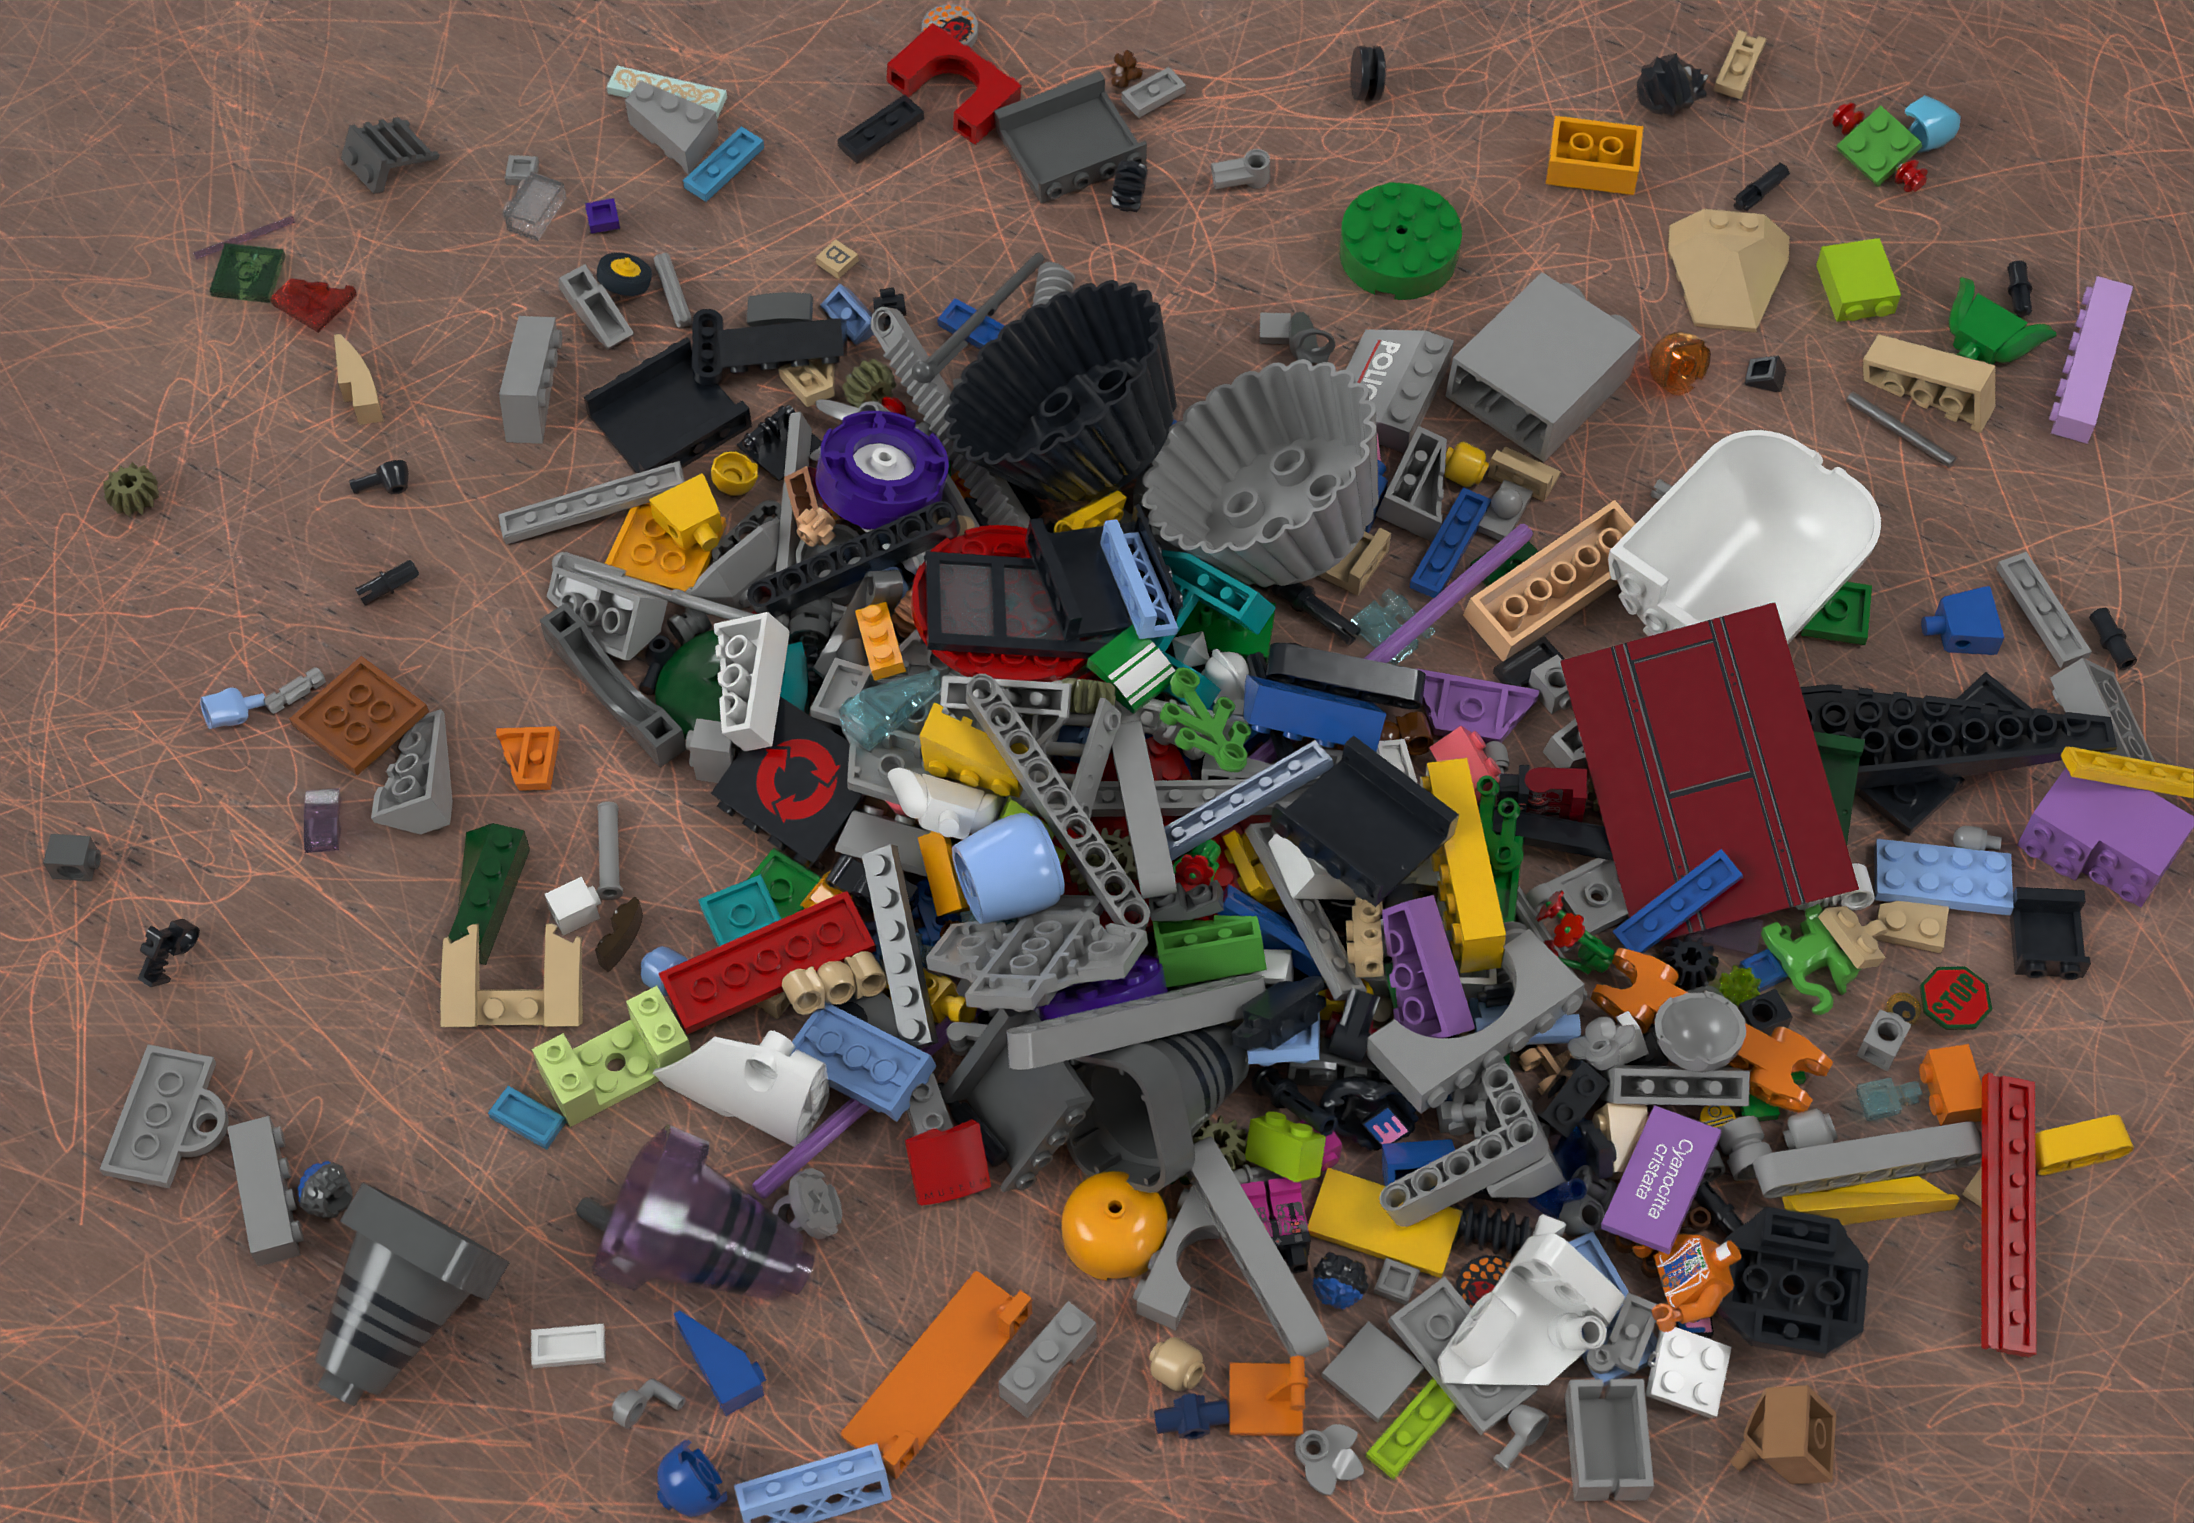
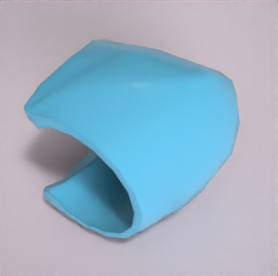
[1905,96,1960,153]

